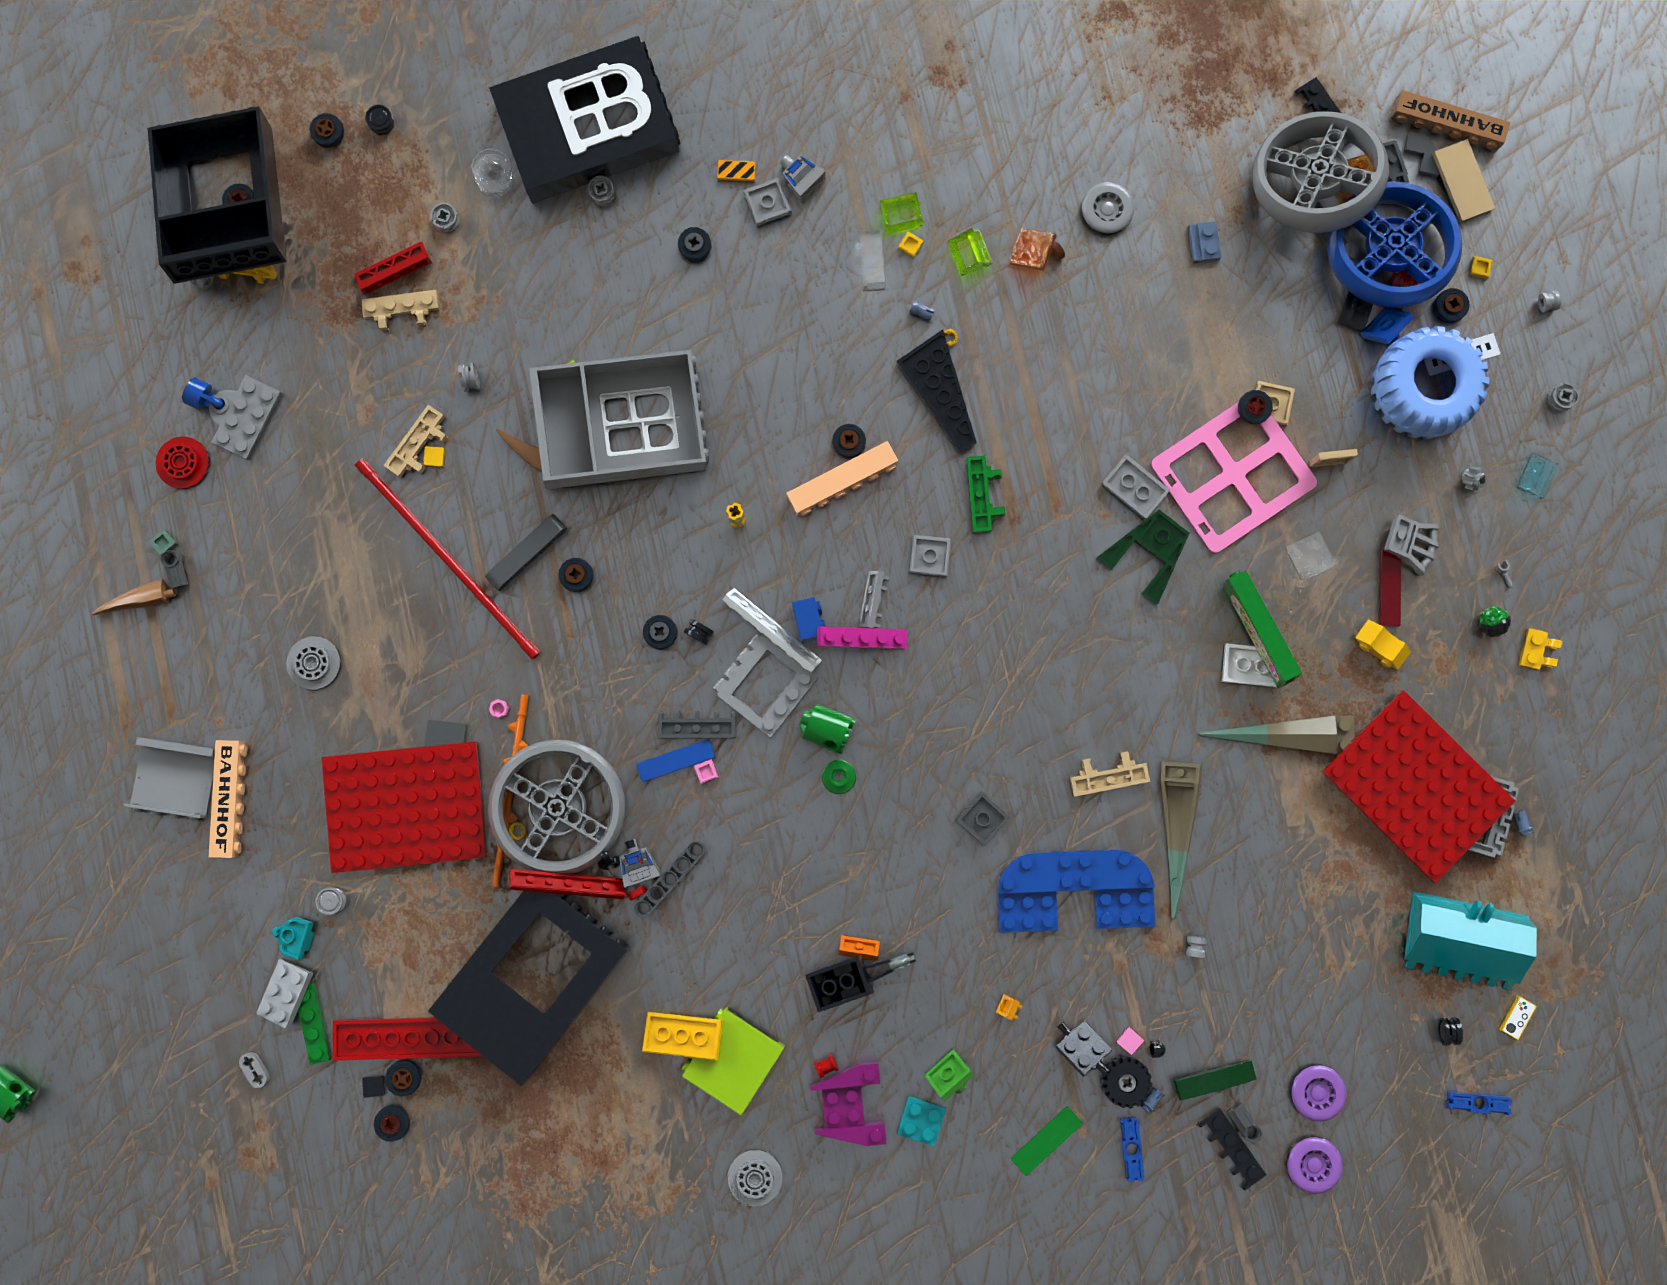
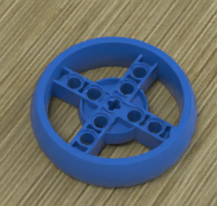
[1326,181,1462,308]

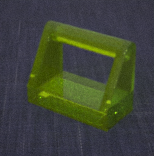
[880,192,923,234]
[948,228,993,276]

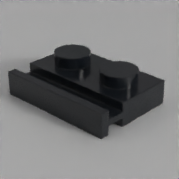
[1337,291,1373,331]

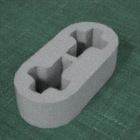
[239,1052,270,1088]

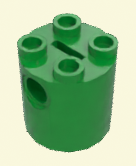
[799,703,856,755]
[0,1064,36,1123]

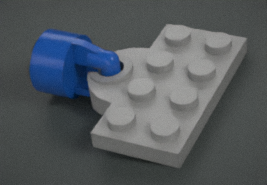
[182,375,281,460]

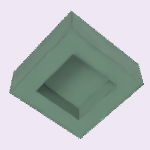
[149,529,177,555]

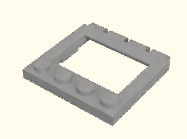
[713,634,818,738]
[1468,776,1520,858]

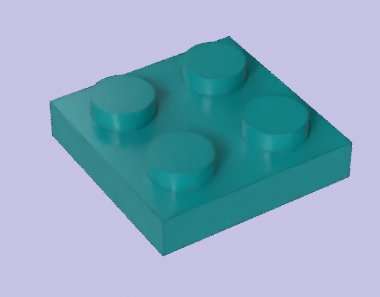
[897,1095,946,1147]

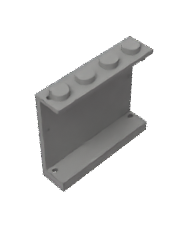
[124,737,215,822]

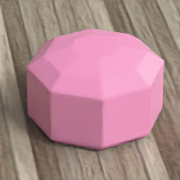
[489,699,509,719]

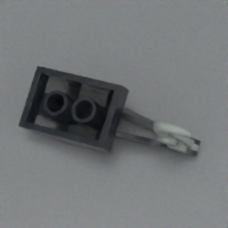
[805,953,916,1013]

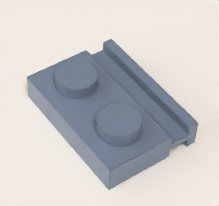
[1188,221,1221,263]

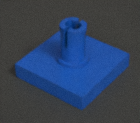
[1360,307,1414,344]

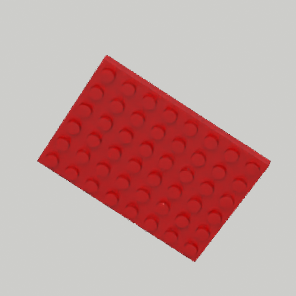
[1322,690,1515,883]
[321,742,487,873]

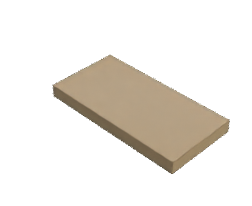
[1432,139,1495,222]

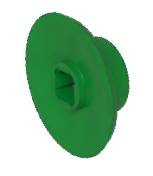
[822,760,856,794]

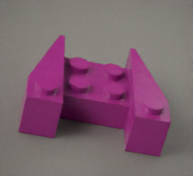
[810,1061,887,1146]

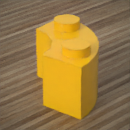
[1355,619,1411,670]

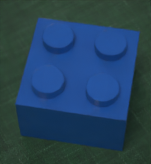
[792,597,826,644]

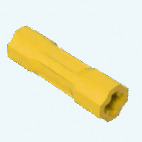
[726,502,746,529]

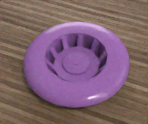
[1292,1065,1347,1121]
[1288,1137,1343,1194]

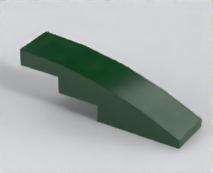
[1174,1060,1257,1100]

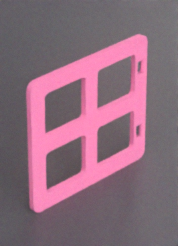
[1151,400,1317,553]

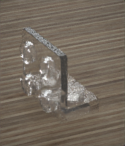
[1285,532,1342,581]

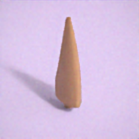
[496,429,542,472]
[92,579,176,615]

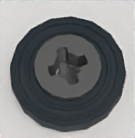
[678,227,711,261]
[643,615,677,649]

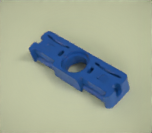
[1447,1091,1512,1115]
[1119,1117,1145,1182]

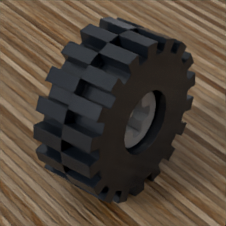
[1100,1056,1153,1109]

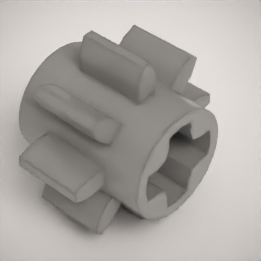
[1462,466,1487,491]

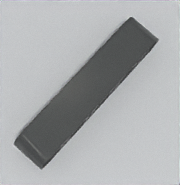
[485,514,567,591]
[634,842,706,918]

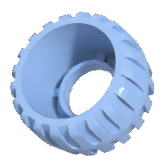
[1371,326,1490,439]

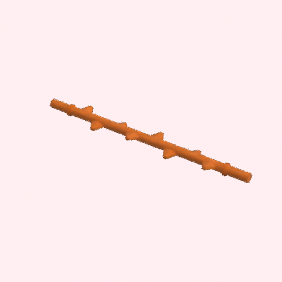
[492,694,529,887]

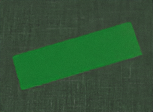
[1011,1106,1083,1176]

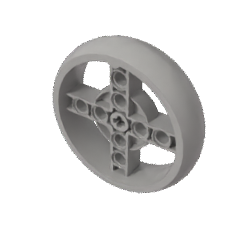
[1252,111,1389,233]
[488,739,626,874]

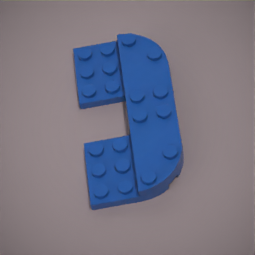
[997,850,1156,933]

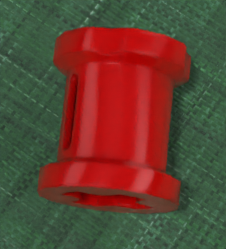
[814,1054,839,1078]

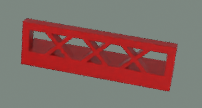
[354,241,432,295]

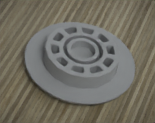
[1082,182,1134,233]
[286,636,340,690]
[728,1150,783,1206]

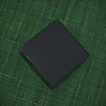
[362,1075,385,1098]

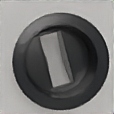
[1150,1042,1166,1058]

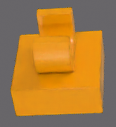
[996,994,1022,1020]

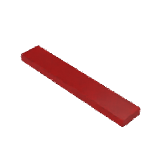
[509,869,626,899]

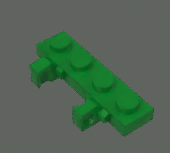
[966,455,1005,533]

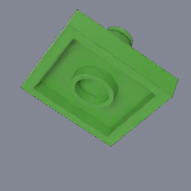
[924,1049,974,1102]

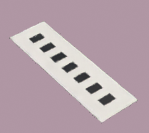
[1424,333,1500,376]

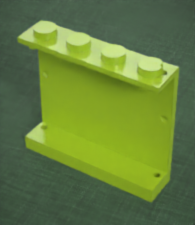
[682,1007,785,1115]

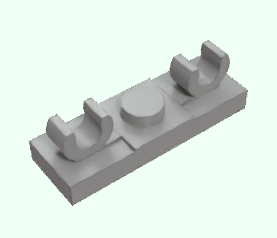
[858,571,889,628]

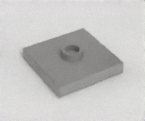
[743,178,792,226]
[909,535,951,577]

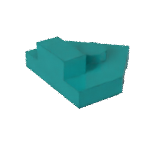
[271,917,315,960]

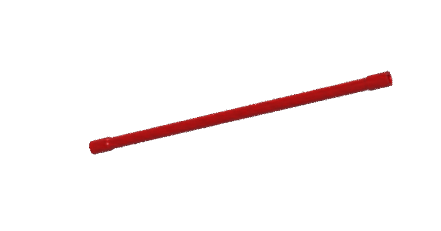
[355,458,540,660]

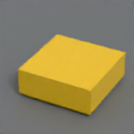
[898,232,924,258]
[1469,256,1493,280]
[423,446,445,467]

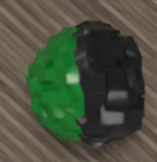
[1479,606,1511,637]

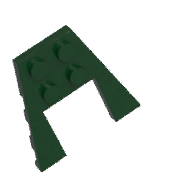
[1097,509,1190,605]

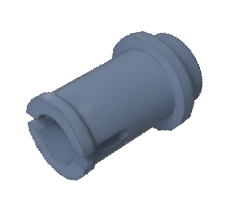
[909,301,934,321]
[1513,810,1533,836]
[1141,1087,1165,1114]

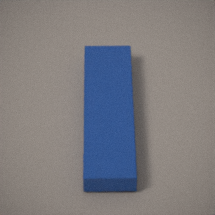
[636,739,715,782]

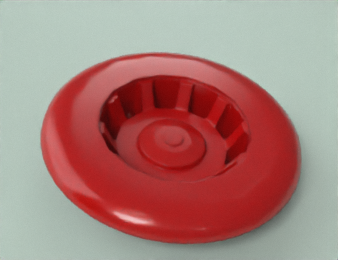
[155,436,208,488]

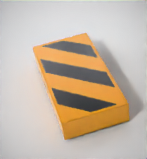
[717,160,756,182]

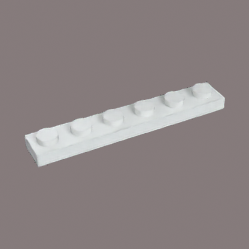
[722,588,822,672]

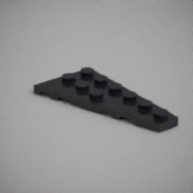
[896,329,977,454]

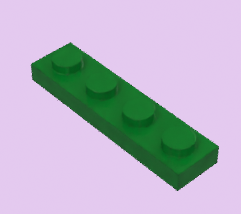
[298,983,331,1065]

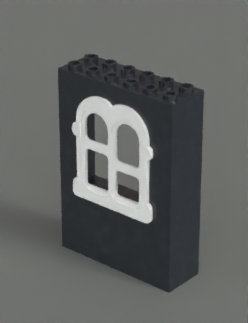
[489,35,681,204]

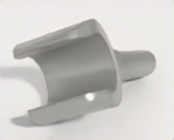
[1495,560,1513,588]

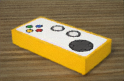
[1499,996,1537,1040]

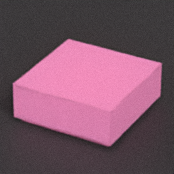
[694,759,719,784]
[1116,1027,1144,1055]

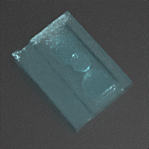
[1516,452,1559,499]

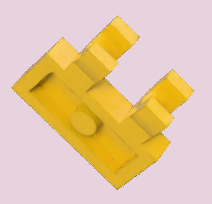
[1518,628,1562,670]

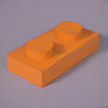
[838,935,880,961]

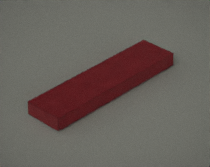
[1379,550,1401,627]

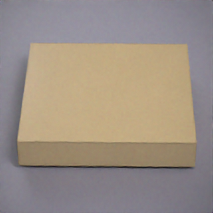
[1251,381,1295,426]
[1309,449,1358,468]

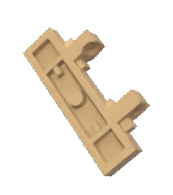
[361,290,440,331]
[383,405,448,478]
[1070,751,1150,797]

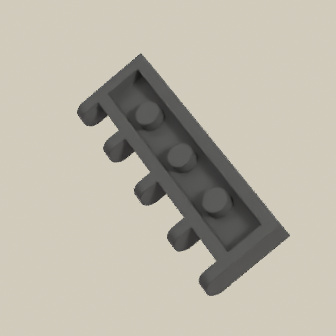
[658,711,736,738]

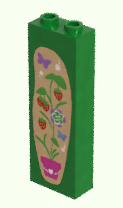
[1223,571,1302,689]

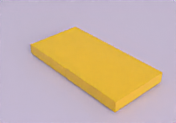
[642,1012,723,1061]

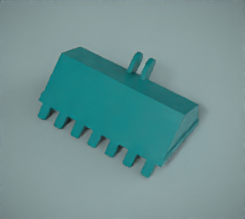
[1404,891,1537,990]

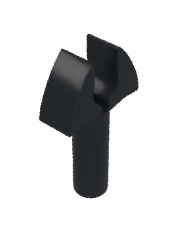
[598,851,620,870]

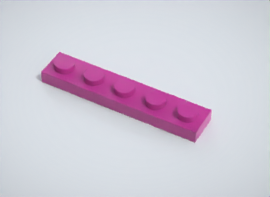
[817,626,907,649]

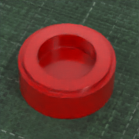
[627,885,647,901]

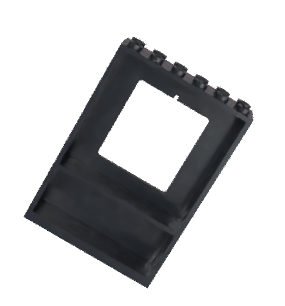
[147,106,287,284]
[428,891,630,1086]

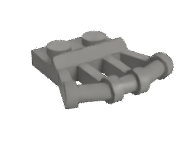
[1384,514,1440,575]

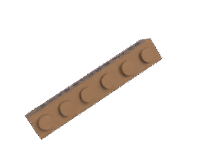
[1391,90,1511,150]

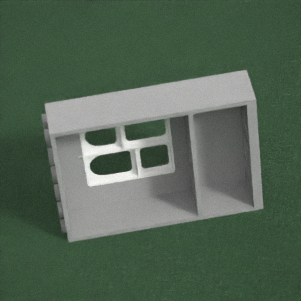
[529,350,709,489]

